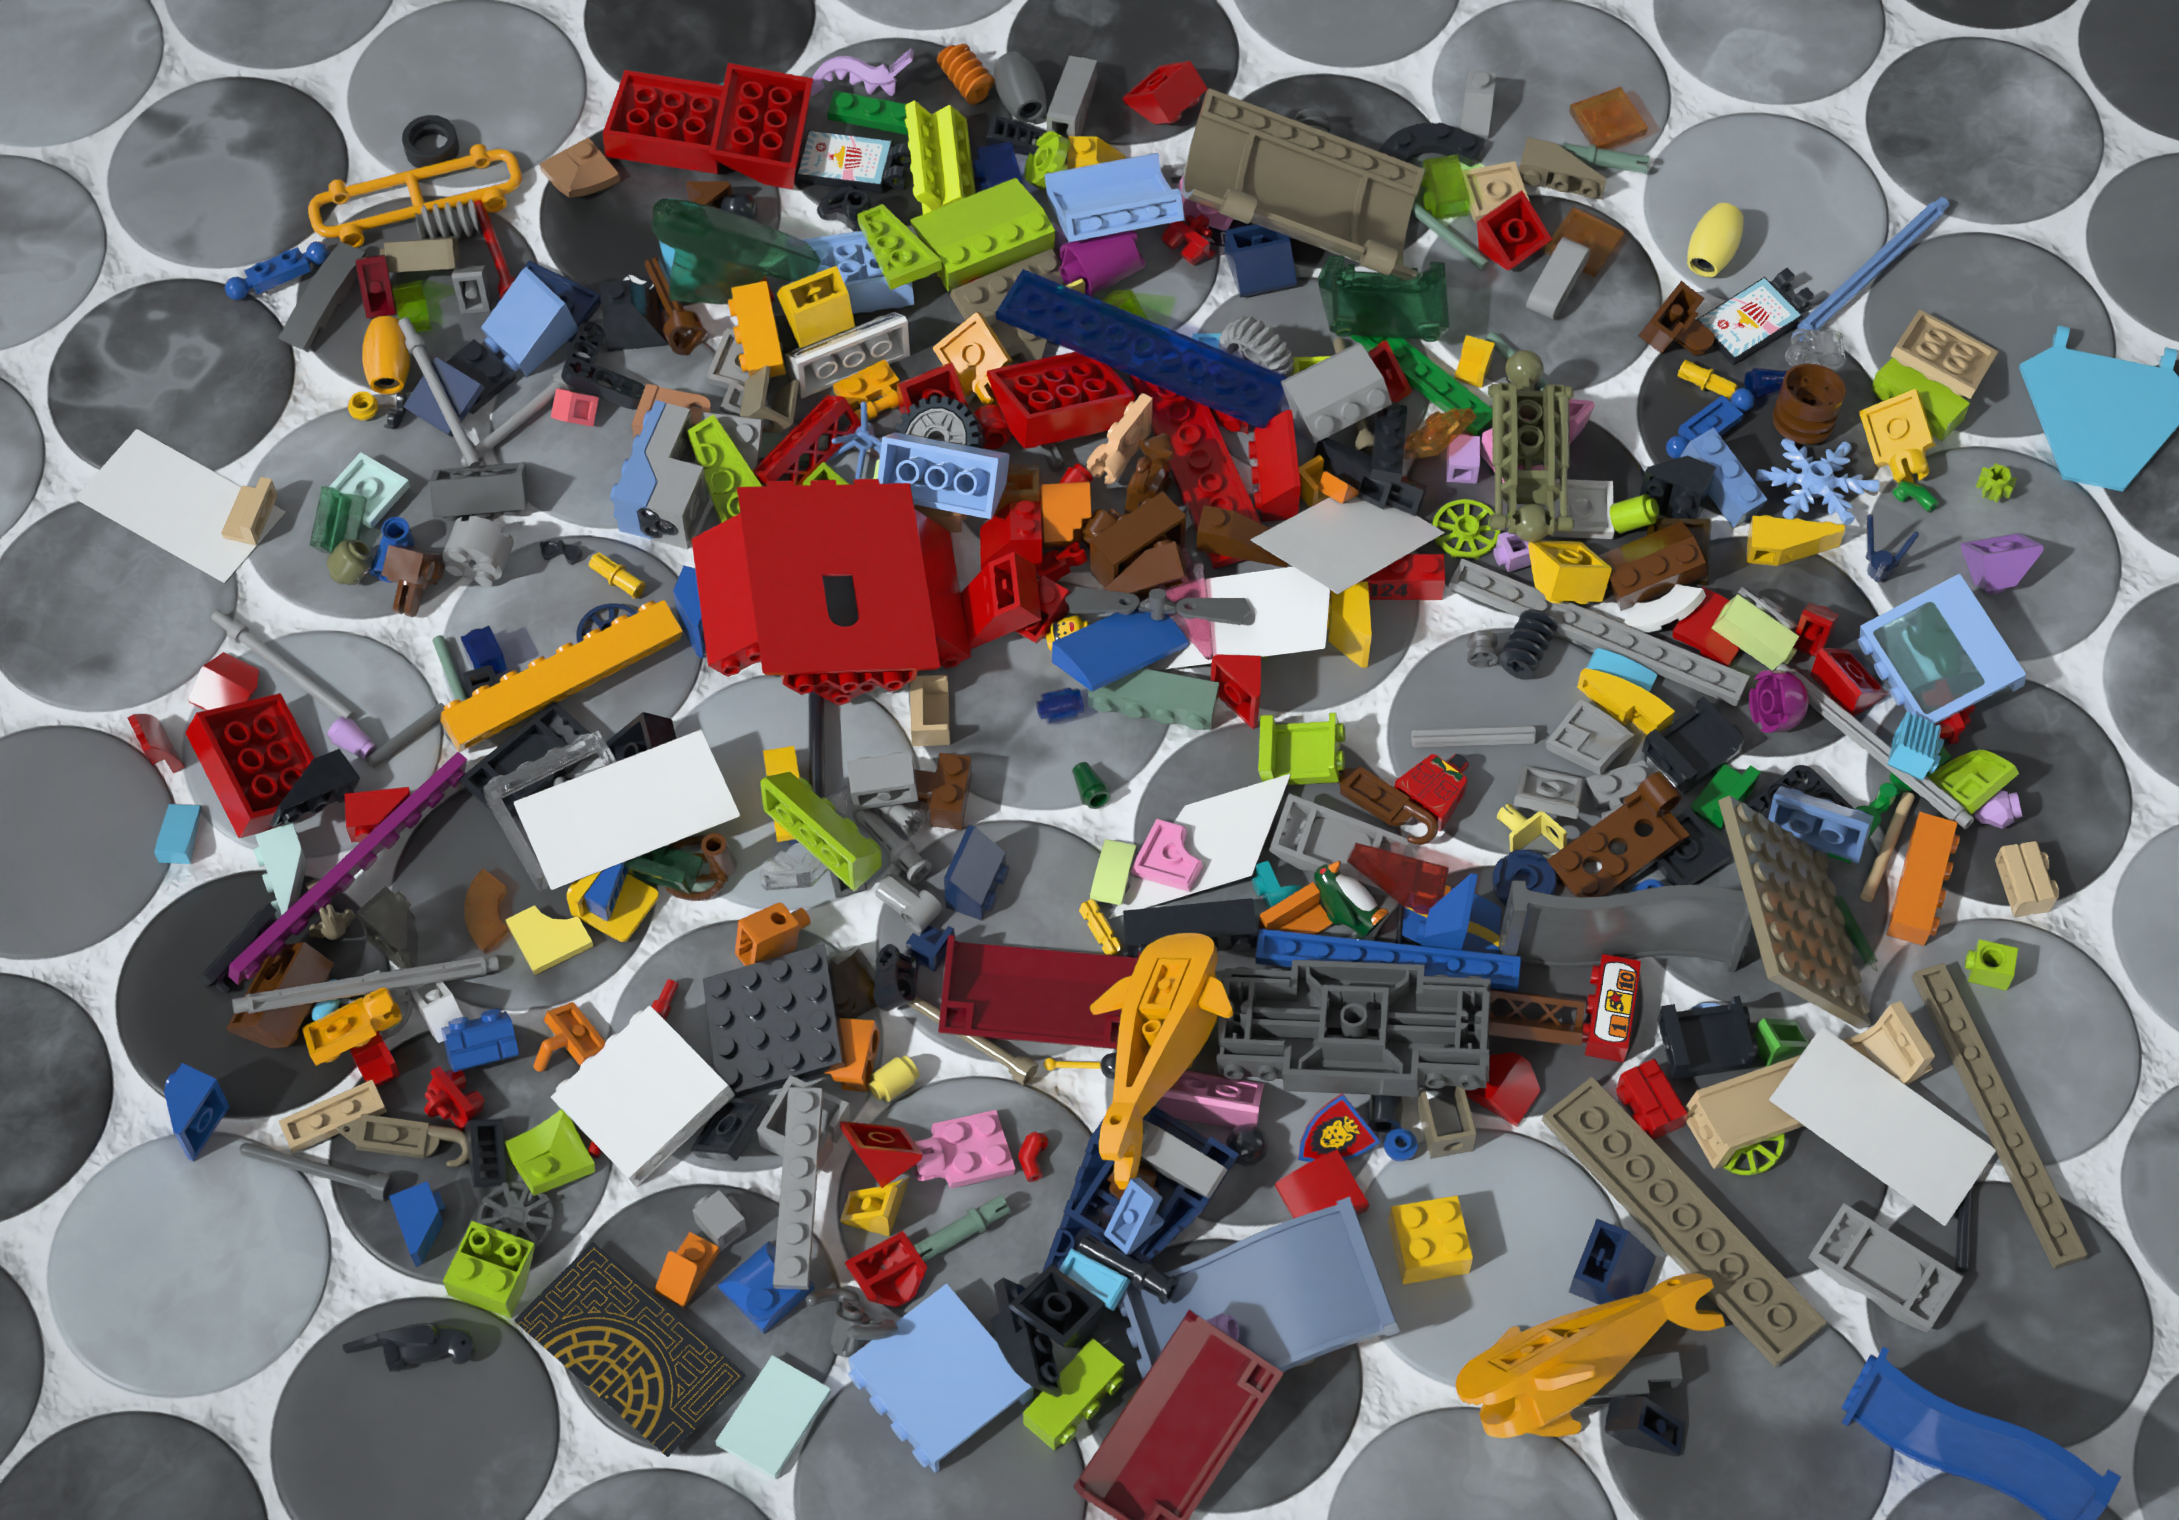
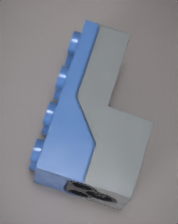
[610,400,709,549]

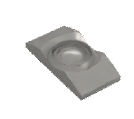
[1269,794,1408,896]
[1808,1203,1963,1333]

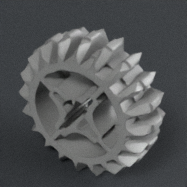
[1219,316,1294,391]

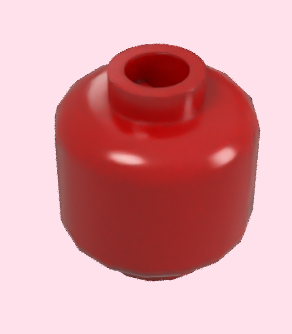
[974,405,1012,449]

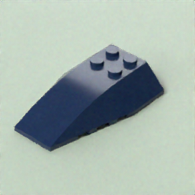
[1042,1104,1240,1272]

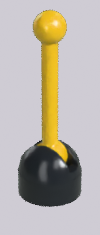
[1044,1053,1117,1079]

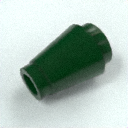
[1072,762,1110,809]

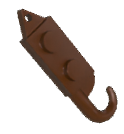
[1338,766,1438,845]

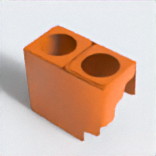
[1041,482,1091,548]
[824,1018,880,1092]

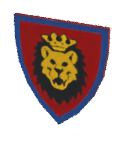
[1298,1093,1381,1162]

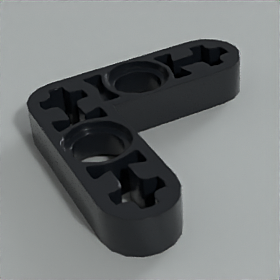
[561,322,645,410]
[1746,765,1854,819]

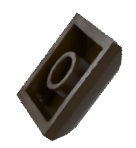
[831,946,878,1019]

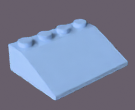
[783,231,914,314]

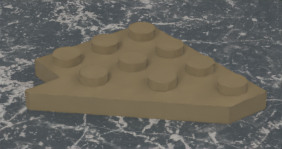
[950,248,1064,363]

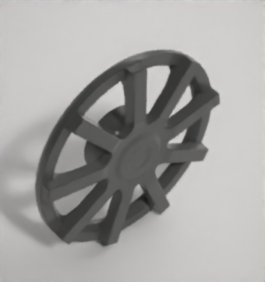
[477,1182,554,1248]

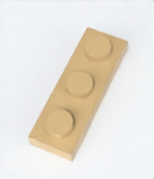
[278,1080,387,1154]

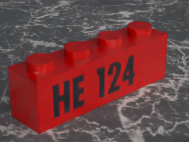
[1360,554,1445,600]

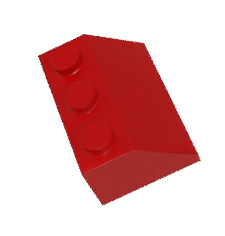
[1248,410,1301,522]

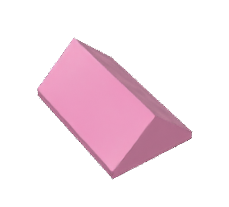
[1158,1070,1264,1128]

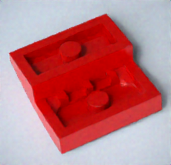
[1673,586,1741,667]
[1274,1150,1370,1219]

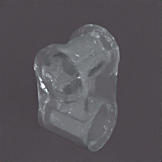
[1785,329,1845,370]

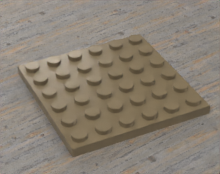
[1718,795,1871,1030]

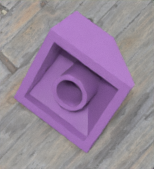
[1961,533,2043,594]

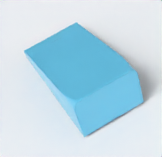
[154,804,201,864]

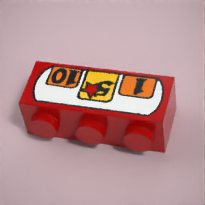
[1582,954,1641,1063]

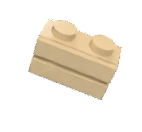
[1995,841,2059,918]

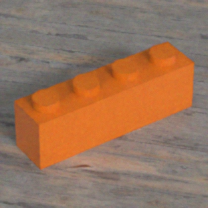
[1886,812,1960,946]

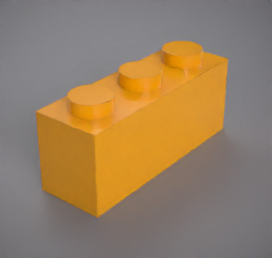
[728,281,786,378]

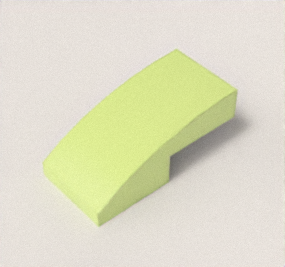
[1090,839,1136,905]

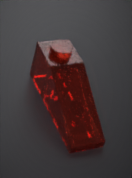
[1347,843,1449,914]

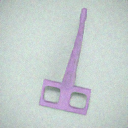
[810,48,914,96]

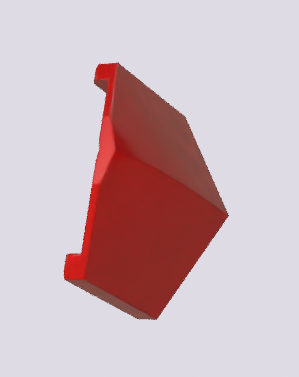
[188,652,260,710]
[1465,1052,1541,1127]
[845,1231,928,1308]

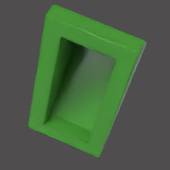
[1754,1018,1810,1067]

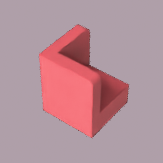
[551,388,599,427]

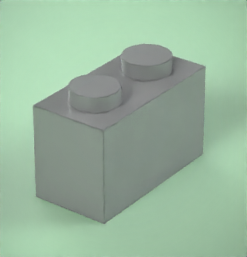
[847,752,918,810]

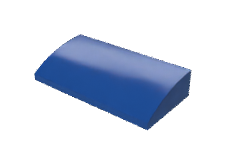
[1052,600,1189,692]

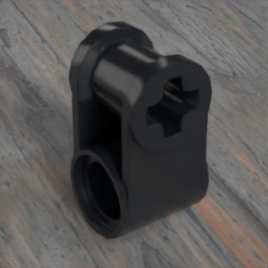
[873,944,920,1012]

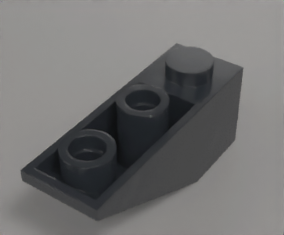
[270,748,360,828]

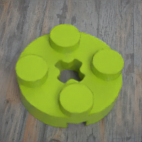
[1024,131,1071,190]

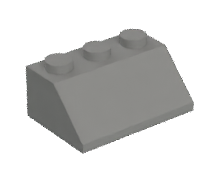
[1281,343,1392,443]

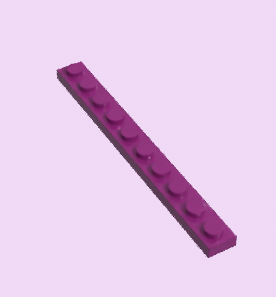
[228,752,467,985]

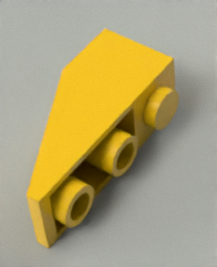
[1747,515,1845,566]

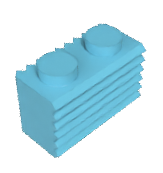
[1887,711,1944,780]

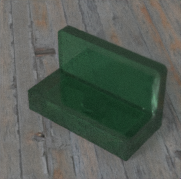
[310,486,367,554]
[624,846,704,895]

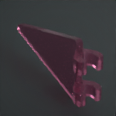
[1166,547,1214,660]

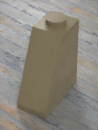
[380,236,461,273]

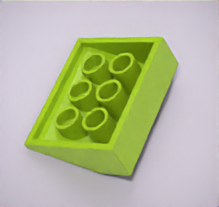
[910,178,1055,292]

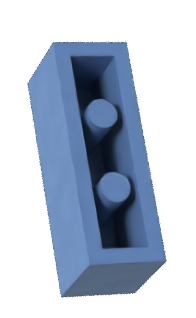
[1680,427,1767,528]

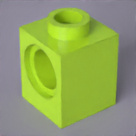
[1964,939,2018,991]

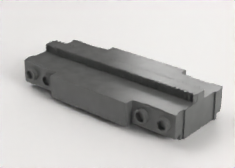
[1216,960,1491,1097]

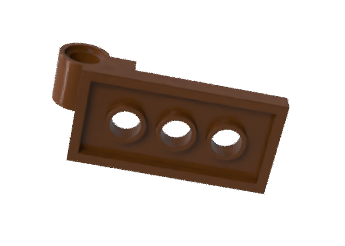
[1547,771,1690,897]

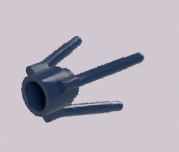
[1865,514,1919,583]

